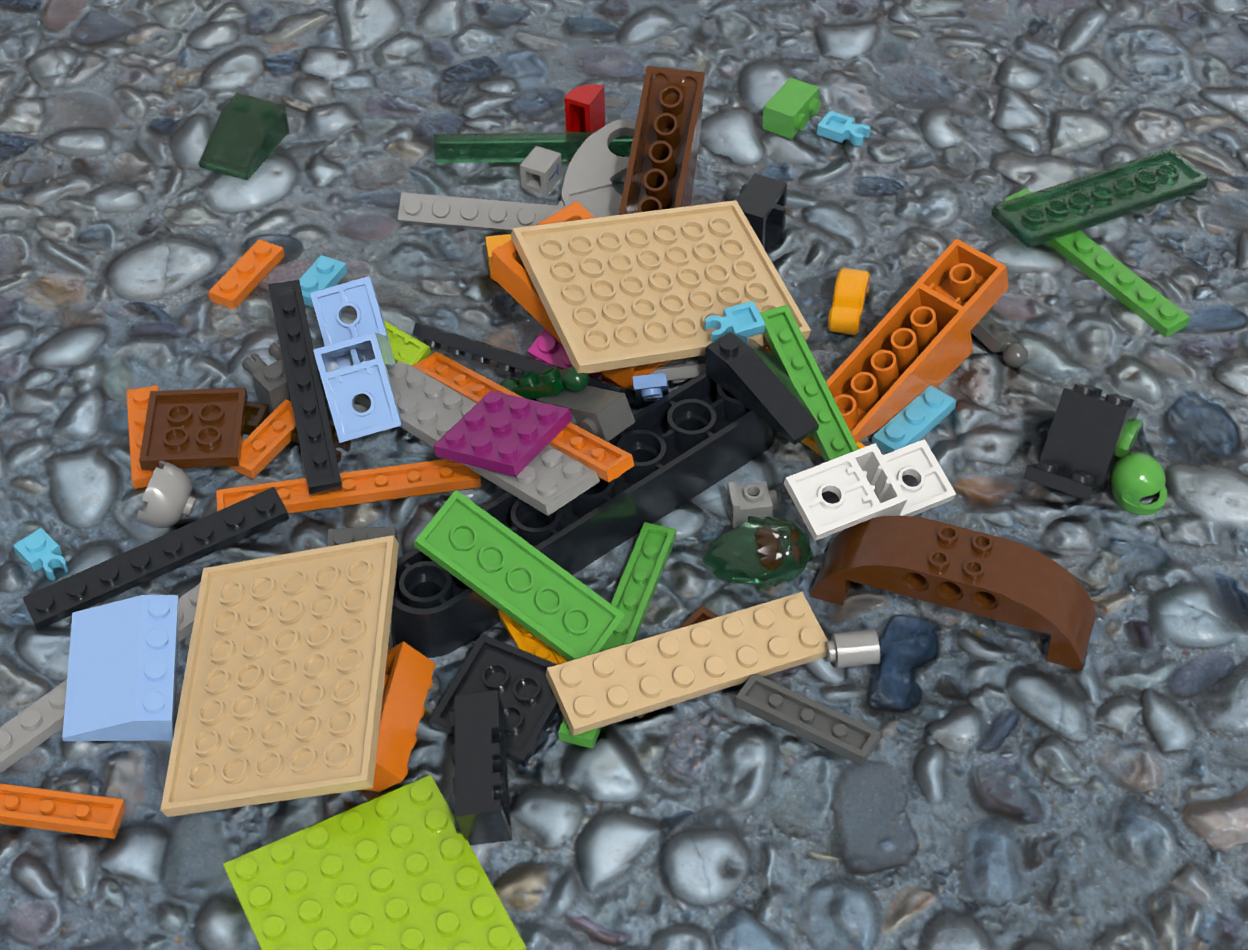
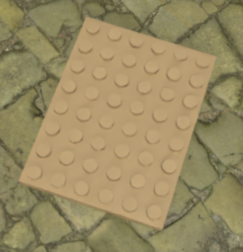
[511,200,811,374]
[161,535,399,817]

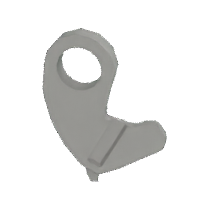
[557,119,636,211]

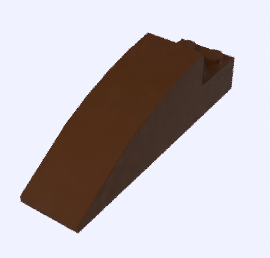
[618,66,706,215]

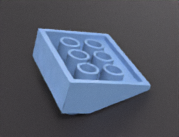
[62,595,180,741]

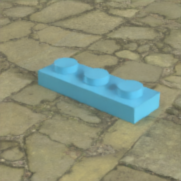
[872,385,956,454]

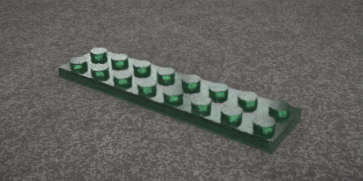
[991,148,1209,248]

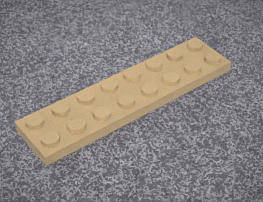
[545,592,828,736]

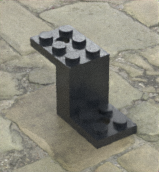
[1023,384,1140,500]

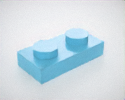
[299,255,347,308]

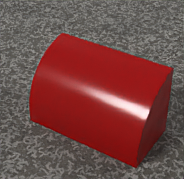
[564,84,606,146]

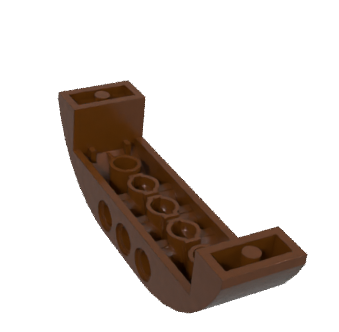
[811,515,1097,671]

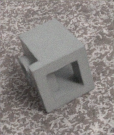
[727,481,778,528]

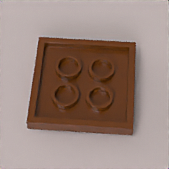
[139,387,248,470]

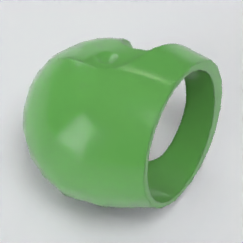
[1109,453,1167,515]

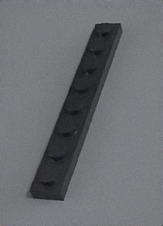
[268,280,342,495]
[412,323,635,403]
[22,487,289,630]

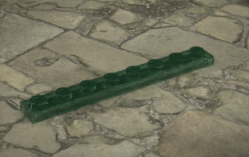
[433,132,633,163]

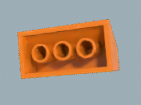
[362,641,436,792]

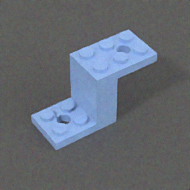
[310,276,403,443]

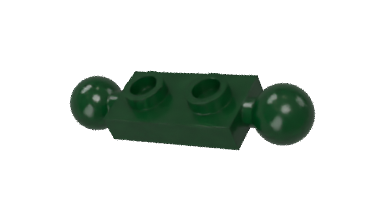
[499,366,589,399]

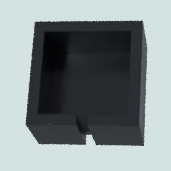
[733,173,787,254]

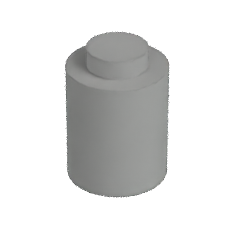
[826,629,880,669]

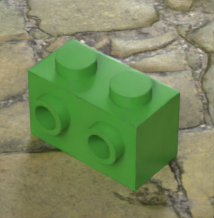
[763,77,821,139]

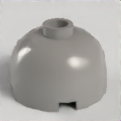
[136,460,196,528]

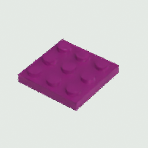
[433,391,572,477]

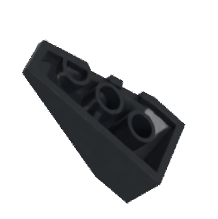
[706,331,819,445]

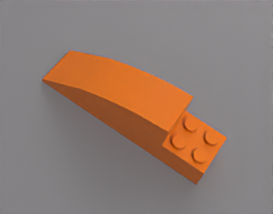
[826,238,1009,443]

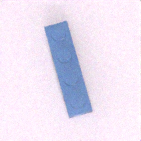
[632,372,670,406]

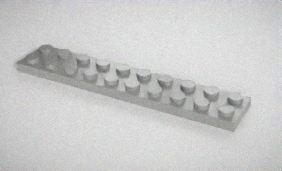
[355,362,600,516]

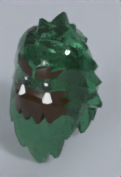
[702,516,813,591]

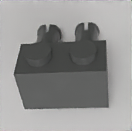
[242,340,324,414]

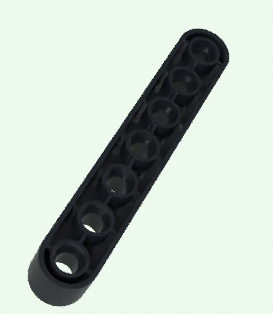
[391,371,778,658]

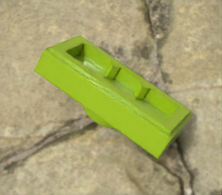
[384,320,432,366]

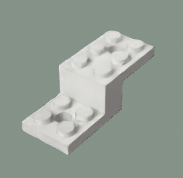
[784,439,956,541]

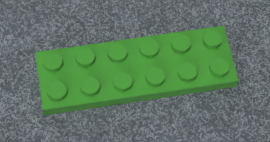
[413,490,625,661]

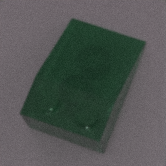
[199,93,289,181]

